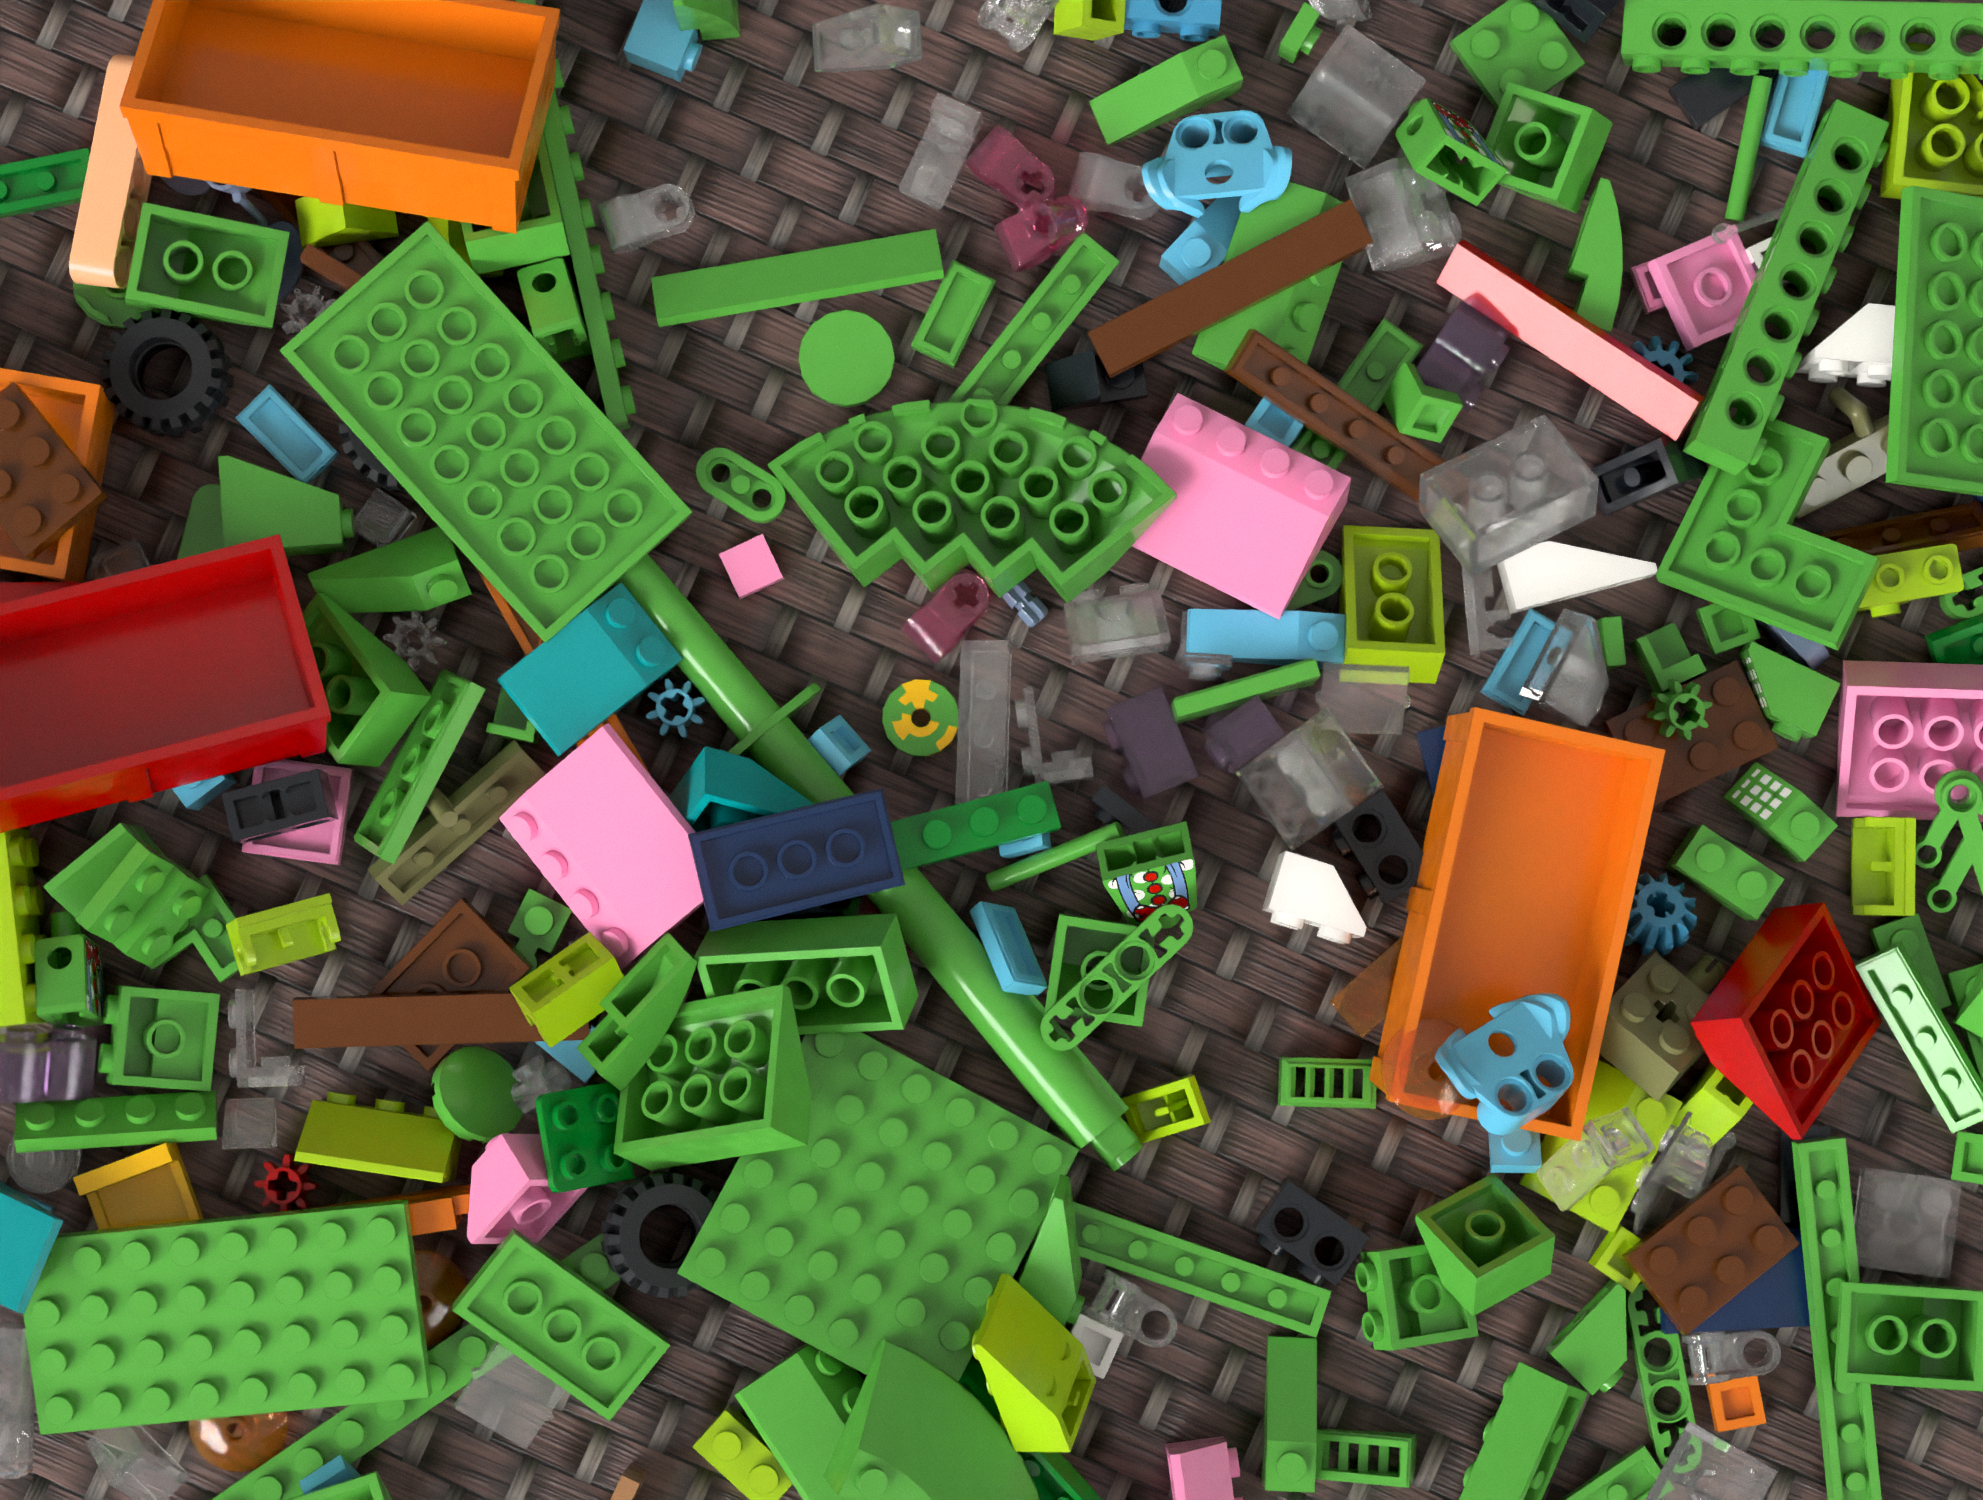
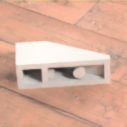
[1495,536,1657,614]

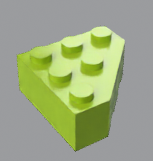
[1879,42,1983,199]

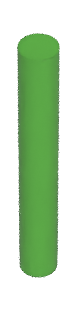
[1725,75,1772,222]
[986,822,1125,892]

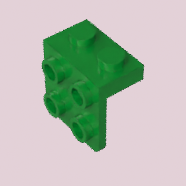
[535,1082,634,1193]

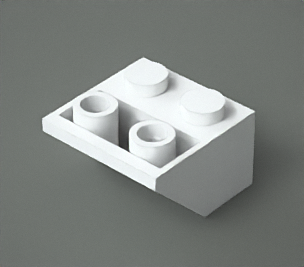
[1795,303,1895,388]
[1262,851,1367,945]

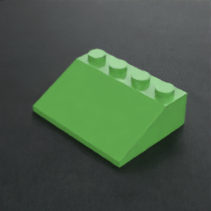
[613,984,812,1171]

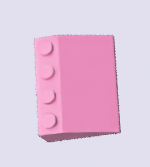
[1132,393,1351,620]
[1835,660,1983,822]
[499,723,704,971]

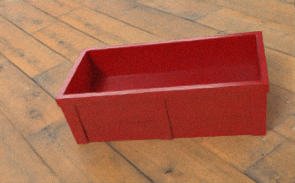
[0,534,331,833]

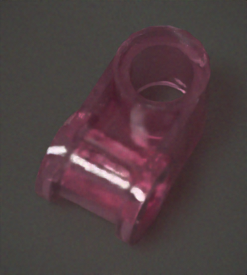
[965,125,1056,214]
[994,195,1088,273]
[901,573,990,664]

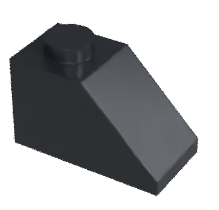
[1586,429,1708,516]

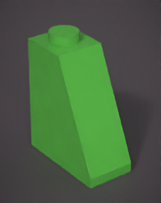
[218,455,355,556]

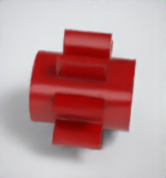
[254,1154,319,1212]

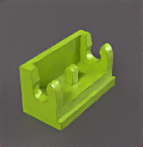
[1850,817,1916,917]
[226,893,341,976]
[509,932,624,1048]

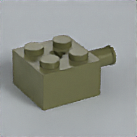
[1599,952,1725,1102]

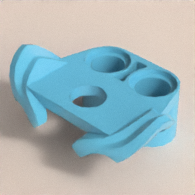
[1142,110,1292,218]
[1434,993,1574,1135]

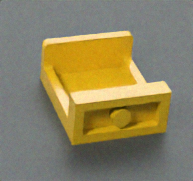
[73,1142,204,1230]

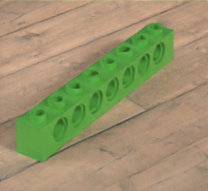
[1621,0,1983,81]
[1682,99,1889,476]

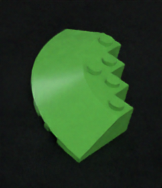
[767,398,1177,604]
[823,1338,1040,1500]

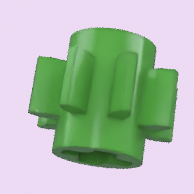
[1647,679,1712,741]

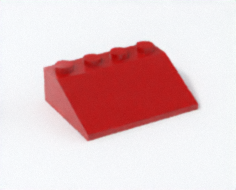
[1690,902,1883,1140]

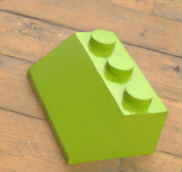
[1519,1060,1683,1233]
[294,1091,462,1183]

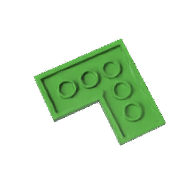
[1655,409,1880,651]

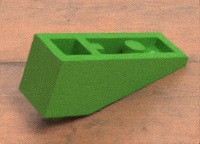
[1089,35,1243,147]
[308,526,472,613]
[1017,1174,1085,1327]
[1261,1335,1317,1493]

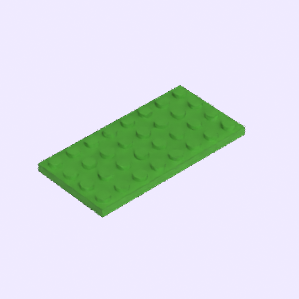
[280,221,692,643]
[23,1199,432,1435]

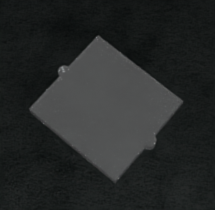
[1315,663,1411,735]
[454,1342,565,1449]

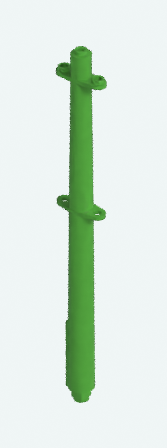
[612,554,1144,1172]

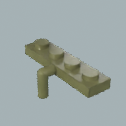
[1796,386,1889,519]
[367,740,546,906]

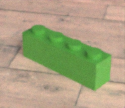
[1459,1362,1588,1500]

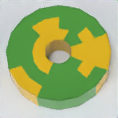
[882,679,959,757]

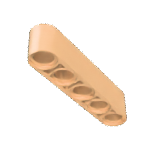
[69,54,152,289]

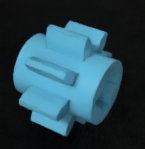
[646,679,707,739]

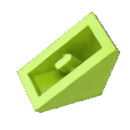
[295,197,399,250]
[1121,1074,1211,1143]

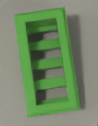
[1278,1056,1377,1109]
[1315,1428,1417,1488]

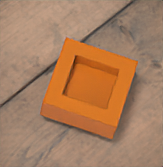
[1705,1373,1766,1432]

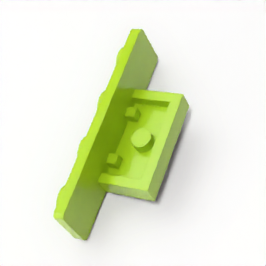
[1857,543,1964,618]

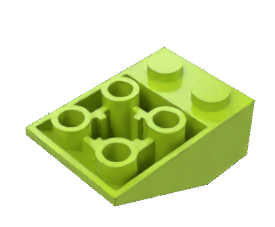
[972,1274,1097,1452]

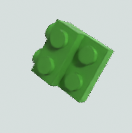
[75,841,211,967]
[98,985,220,1092]
[1355,1243,1479,1351]

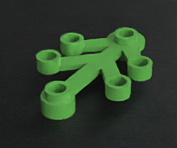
[1916,769,1983,913]

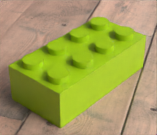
[0,828,48,1029]

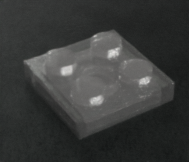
[1854,1167,1962,1279]

